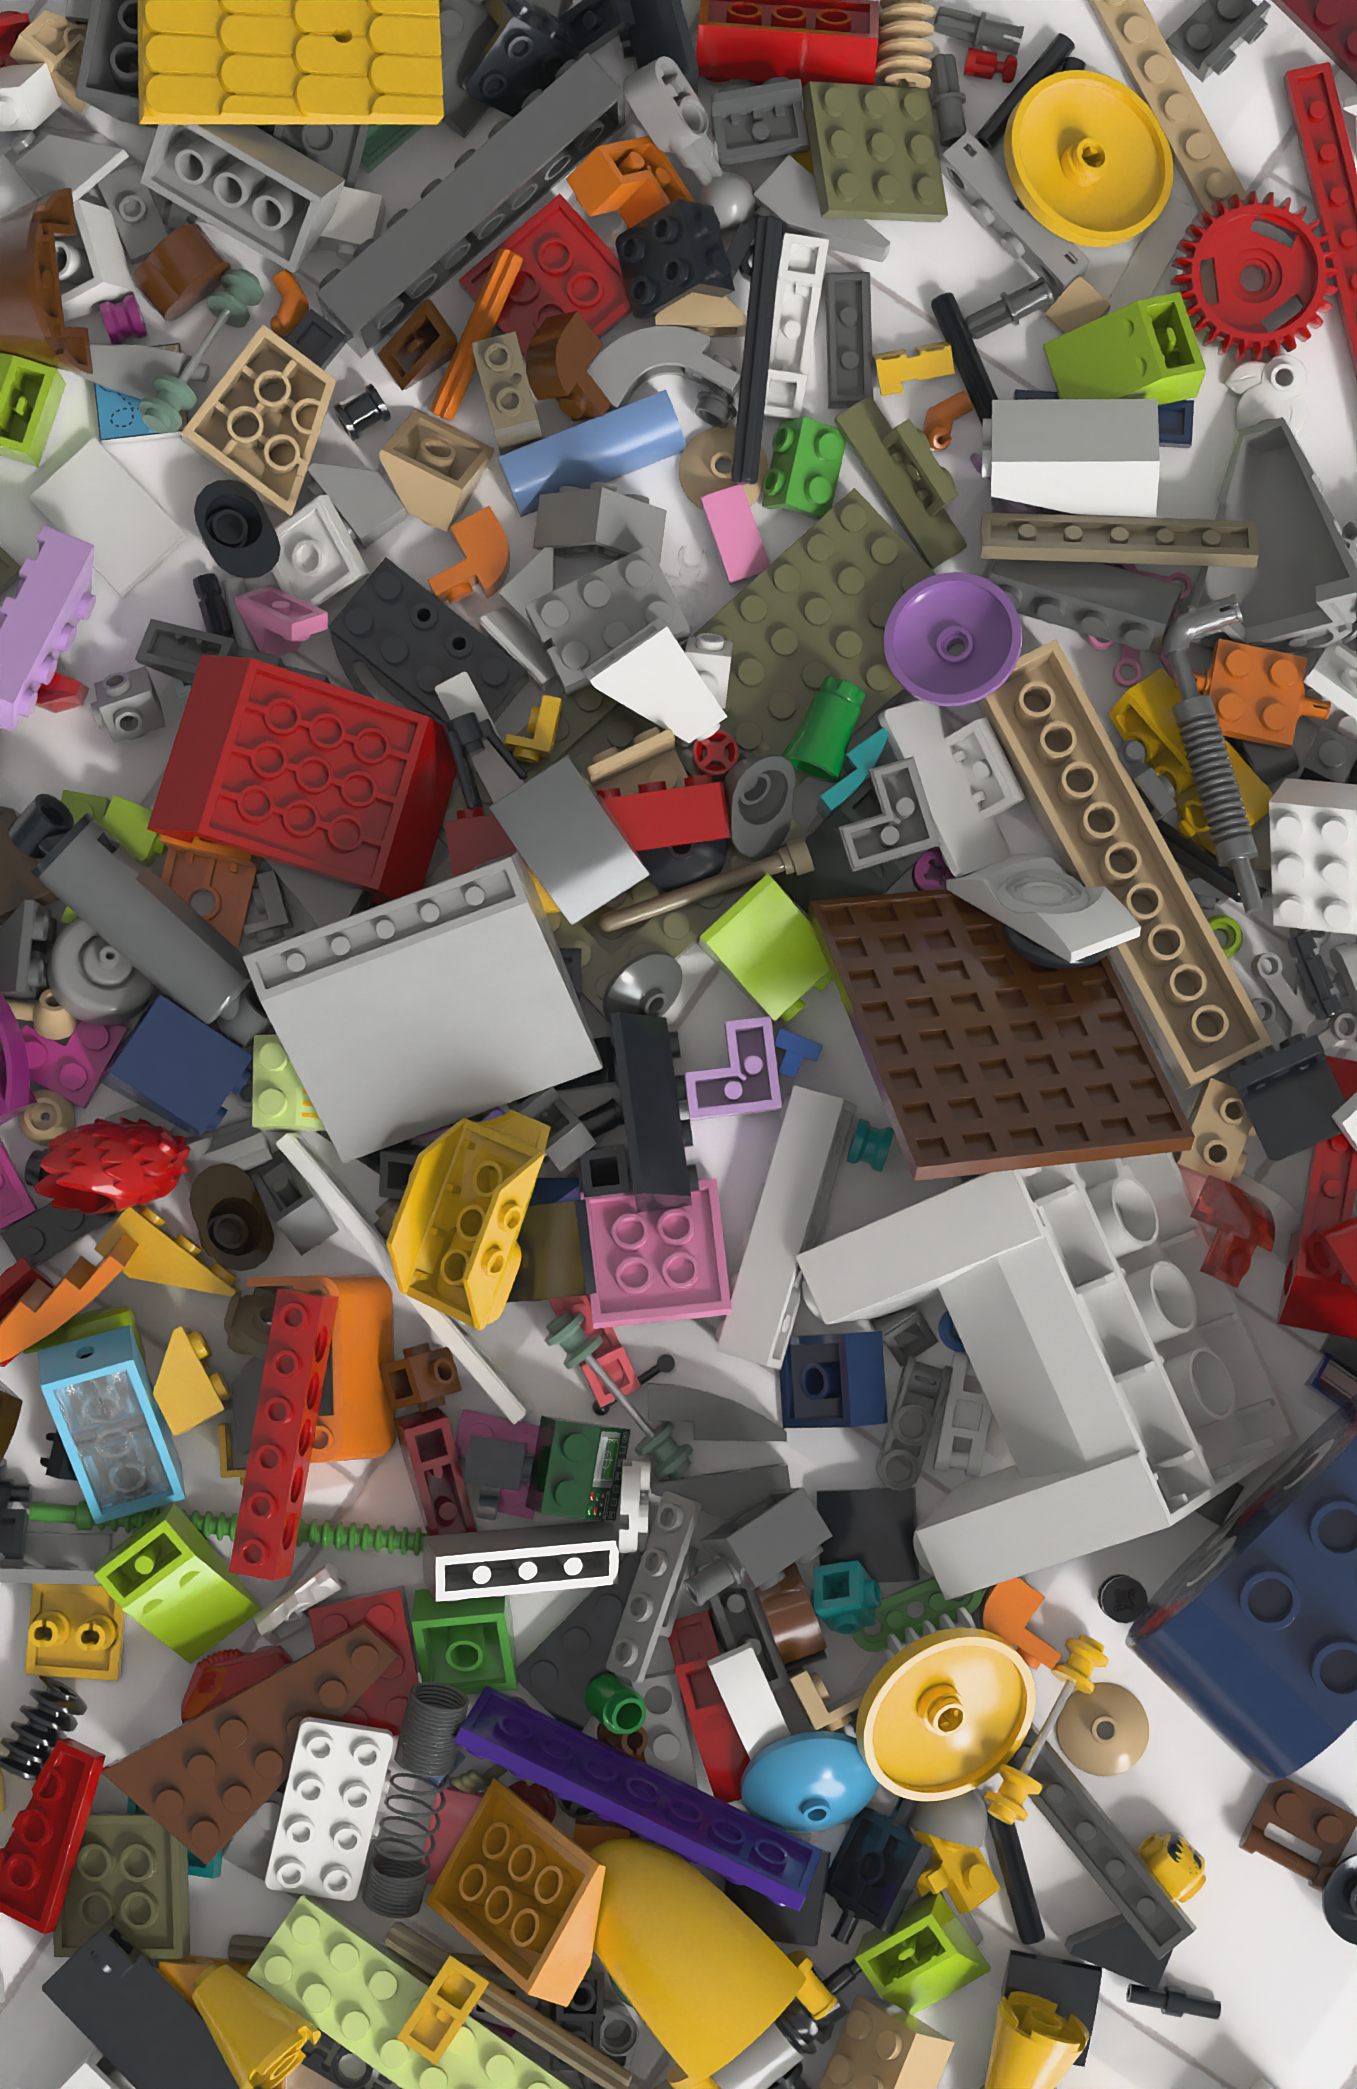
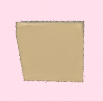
[1044,275,1111,334]

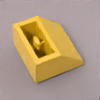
[153,1326,232,1436]

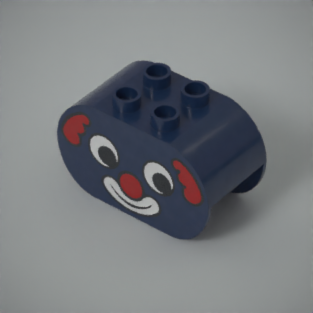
[1125,1394,1357,1783]

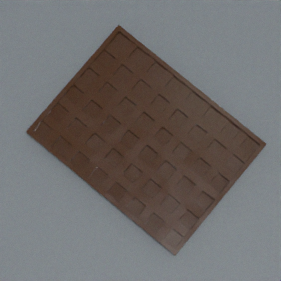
[807,889,1195,1181]

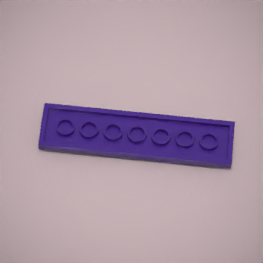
[454,1686,823,1912]

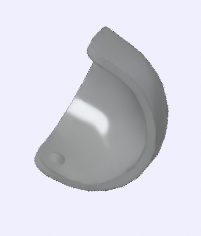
[907,1788,988,1848]

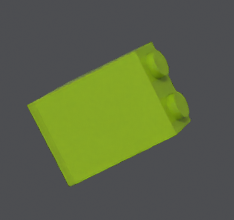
[699,873,834,1025]

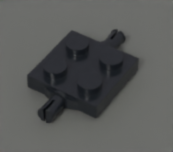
[826,1796,934,1945]

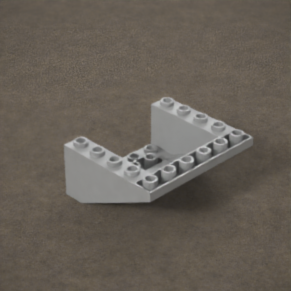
[243,850,603,1163]

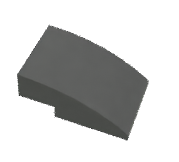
[489,755,651,925]

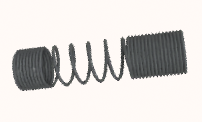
[362,1682,469,1919]

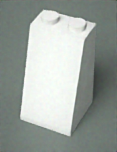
[982,399,1160,518]

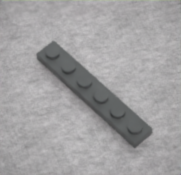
[1006,1722,1197,1960]

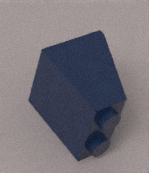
[98,995,253,1137]

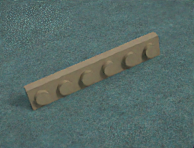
[980,512,1259,568]

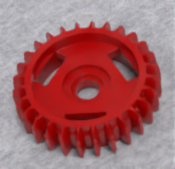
[1170,191,1339,362]

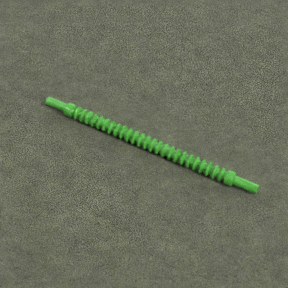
[29,1501,428,1556]

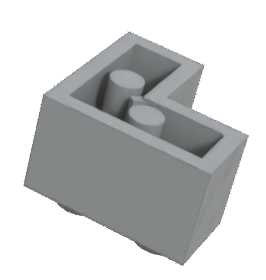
[533,482,667,564]

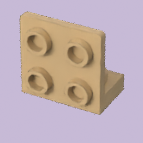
[586,727,688,796]
[787,1668,870,1732]

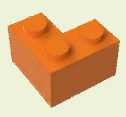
[566,136,695,229]

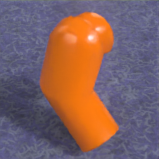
[270,269,309,338]
[922,390,973,451]

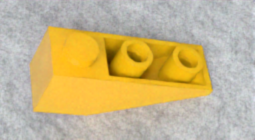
[94,1205,241,1297]

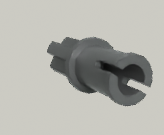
[933,6,1024,55]
[930,54,966,147]
[965,277,1055,339]

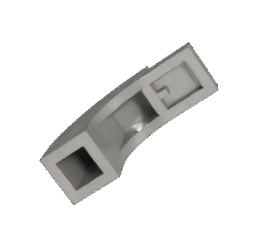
[587,326,741,413]

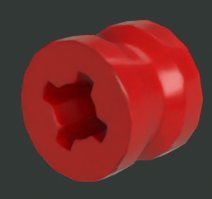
[692,730,739,780]

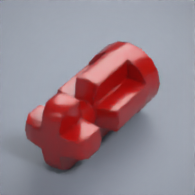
[963,47,1018,83]

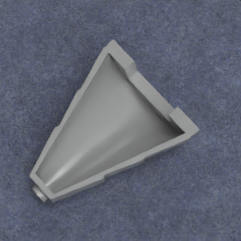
[1190,417,1357,655]

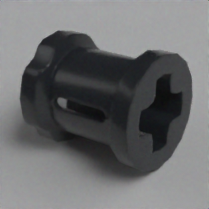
[332,383,392,441]

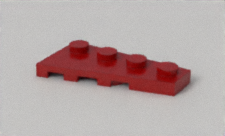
[0,1738,106,1935]

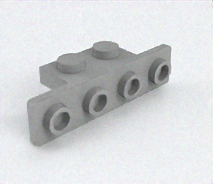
[606,1491,701,1683]

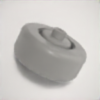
[47,917,157,1026]

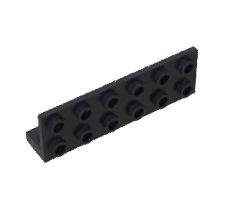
[42,1919,261,2089]

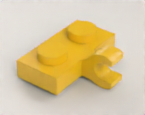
[914,1830,1001,1914]

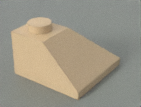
[378,409,495,532]

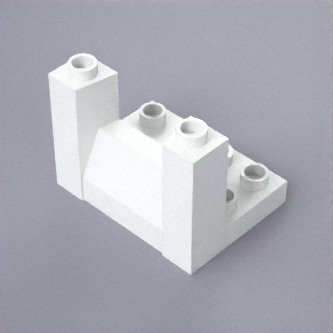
[795,1152,1299,1601]

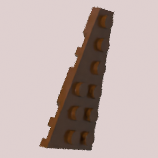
[101,1621,399,1865]

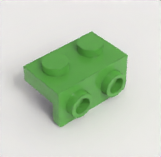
[762,416,846,520]

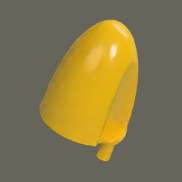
[590,1838,838,2089]

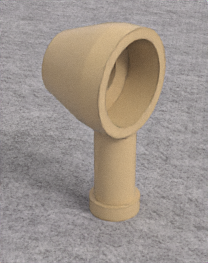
[6,989,79,1040]

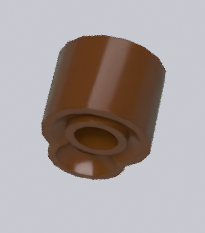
[132,223,231,321]

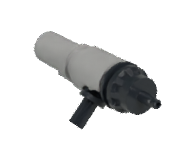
[653,1959,862,2089]

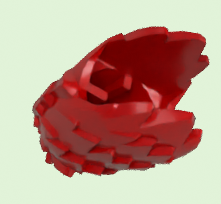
[35,1117,191,1215]

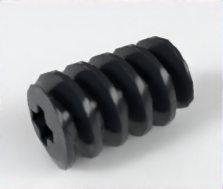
[0,1675,88,1780]

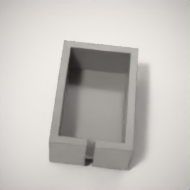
[525,545,690,697]

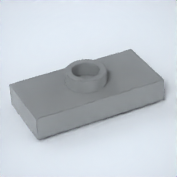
[97,162,169,265]

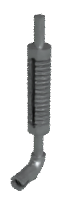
[1163,593,1263,913]

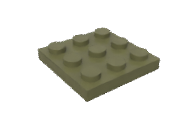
[802,81,948,223]
[53,1812,190,1959]

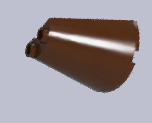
[0,188,93,375]

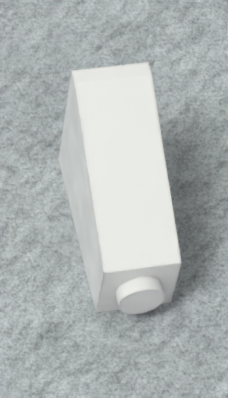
[583,618,727,743]

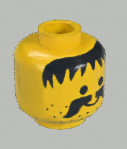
[1137,1832,1206,1903]

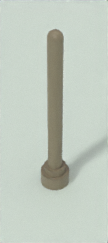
[600,835,815,932]

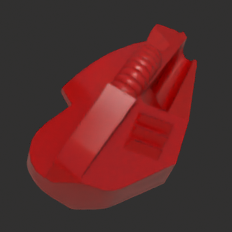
[181,1645,294,1724]

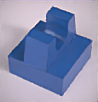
[774,1028,823,1078]

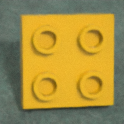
[25,1583,126,1681]

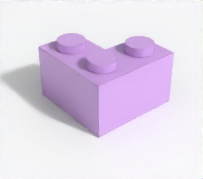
[684,1016,782,1121]

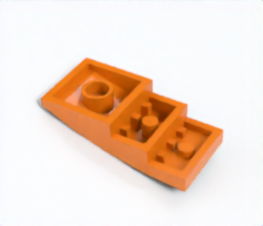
[0,1233,139,1363]

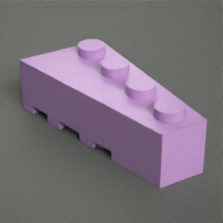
[0,525,96,732]

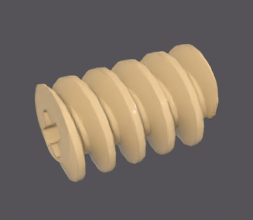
[875,0,936,89]

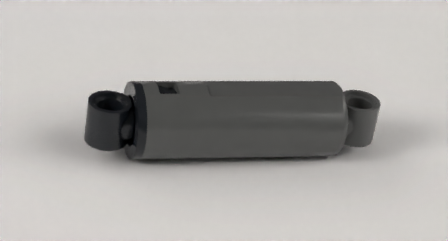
[8,794,272,1047]

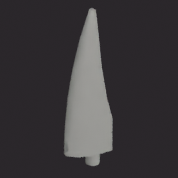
[72,344,210,400]

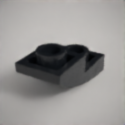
[550,1972,604,2071]

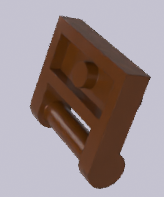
[1238,1778,1357,1892]

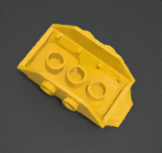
[386,1110,551,1330]

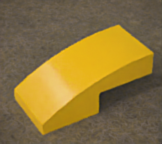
[397,1955,490,2065]

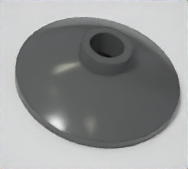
[603,951,683,1025]

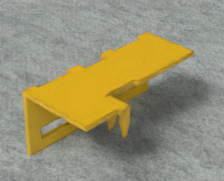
[872,341,955,396]

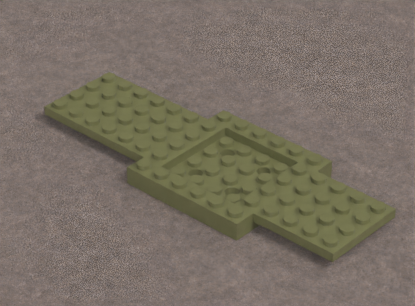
[422,488,936,1023]

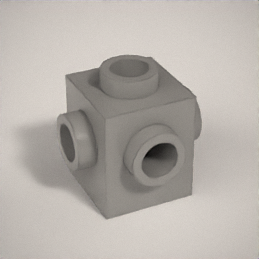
[90,666,166,743]

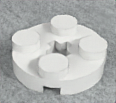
[619,1459,651,1554]

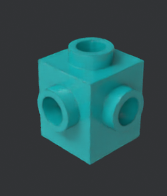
[811,1560,881,1634]

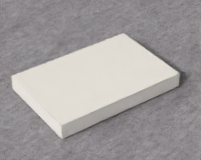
[28,437,188,597]

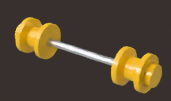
[983,1634,1109,1825]

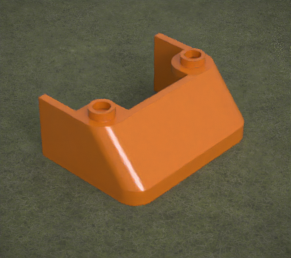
[246,1274,396,1463]

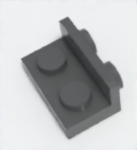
[1166,0,1271,83]

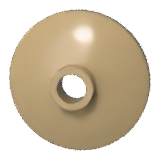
[679,426,768,510]
[1057,1683,1149,1776]

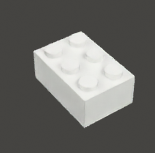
[1269,778,1357,935]

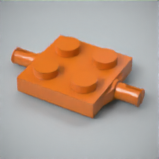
[1175,639,1331,749]

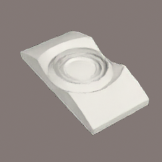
[946,854,1141,963]

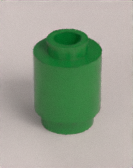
[584,1674,646,1734]

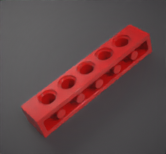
[229,1289,338,1581]

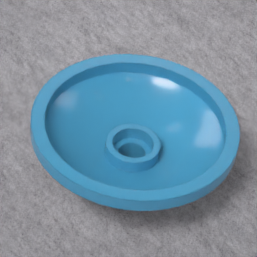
[740,1731,879,1833]

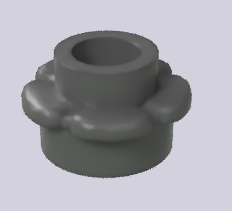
[695,388,737,428]

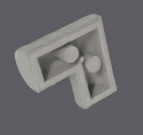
[838,756,941,873]

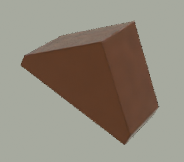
[377,299,458,391]

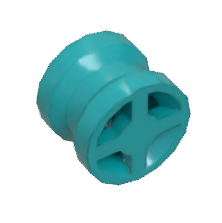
[846,1118,894,1172]

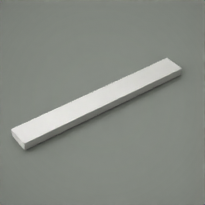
[275,1132,532,1425]

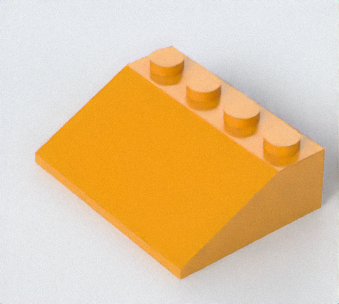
[425,1778,606,2007]

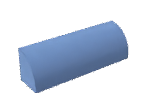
[498,390,686,517]

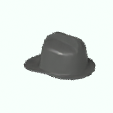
[723,752,795,857]

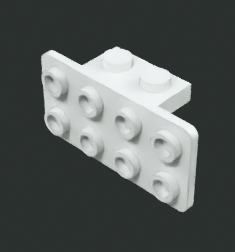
[878,700,1026,878]
[265,1717,393,1901]

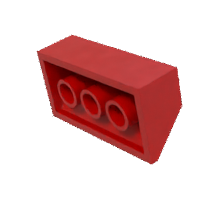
[696,0,879,88]

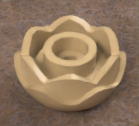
[18,1089,75,1146]

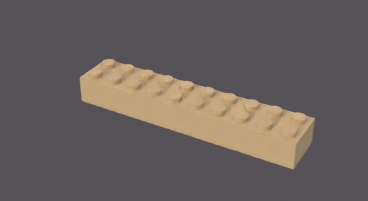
[976,639,1273,1092]

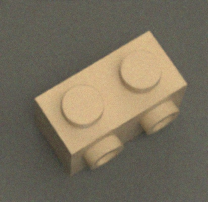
[1174,1078,1256,1185]

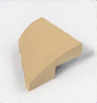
[10,10,90,115]

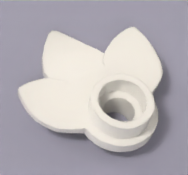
[1226,355,1308,435]

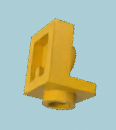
[504,695,563,764]

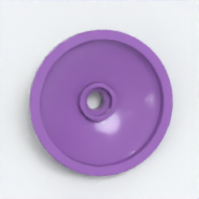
[884,572,1022,706]

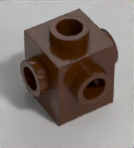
[380,1342,462,1412]

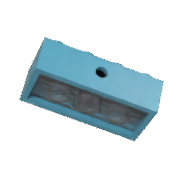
[38,1325,186,1525]

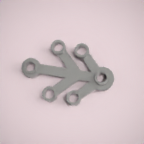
[1250,927,1357,1052]

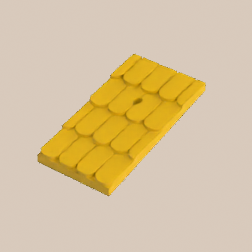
[138,0,444,124]

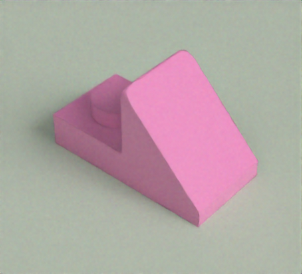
[235,585,328,656]

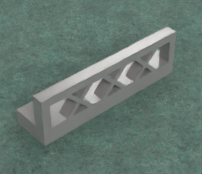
[0,1532,113,1585]

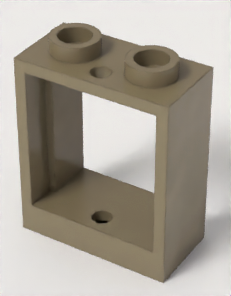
[471,331,543,456]

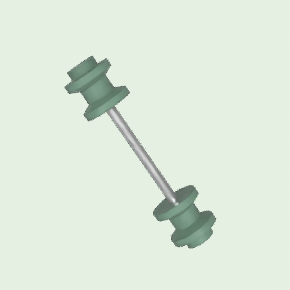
[139,269,264,434]
[544,1310,693,1480]

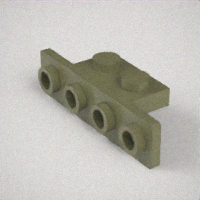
[834,397,967,569]

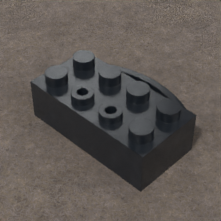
[328,557,529,725]

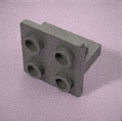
[711,77,809,166]

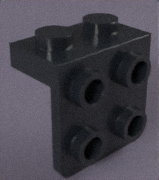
[463,0,580,118]
[615,199,735,320]
[1230,1033,1346,1162]

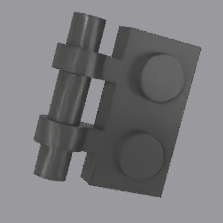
[1116,740,1177,823]

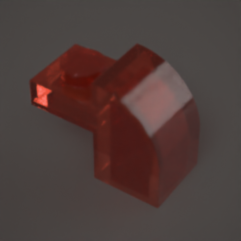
[1190,1174,1276,1289]

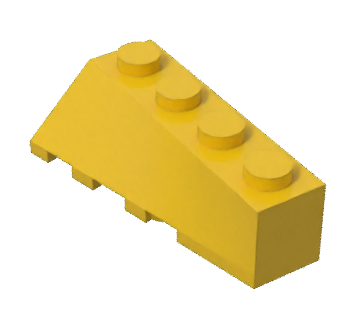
[1108,667,1274,855]

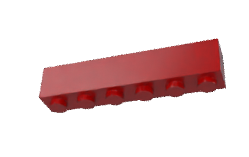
[445,774,732,877]

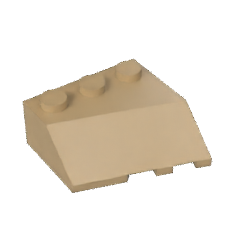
[181,325,337,517]

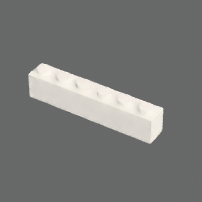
[716,1085,857,1370]

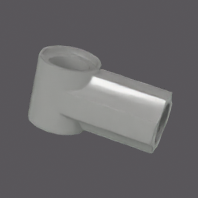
[183,1125,274,1191]

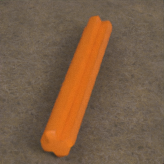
[430,248,523,421]

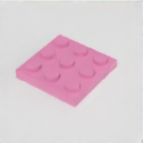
[580,1178,732,1329]

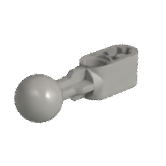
[623,56,756,231]

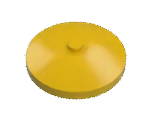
[1004,70,1173,247]
[856,1627,1036,1801]

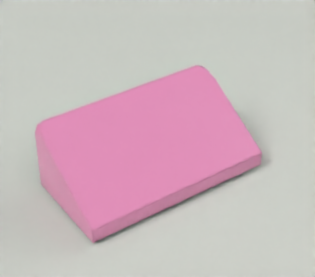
[699,484,770,584]

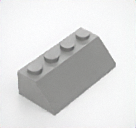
[140,124,345,273]

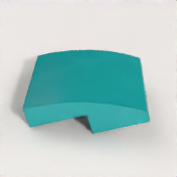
[816,727,889,820]

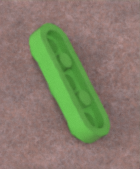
[851,1576,983,1652]

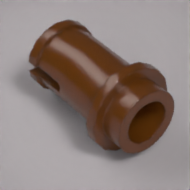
[597,1723,648,1755]

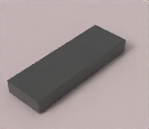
[825,272,873,409]

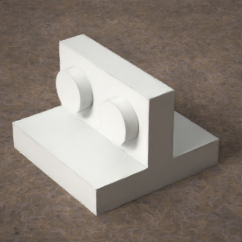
[1303,641,1357,742]

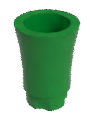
[781,676,865,783]

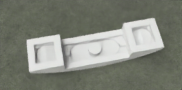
[764,233,829,419]
[707,1642,792,1760]

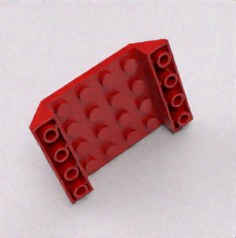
[147,655,457,904]

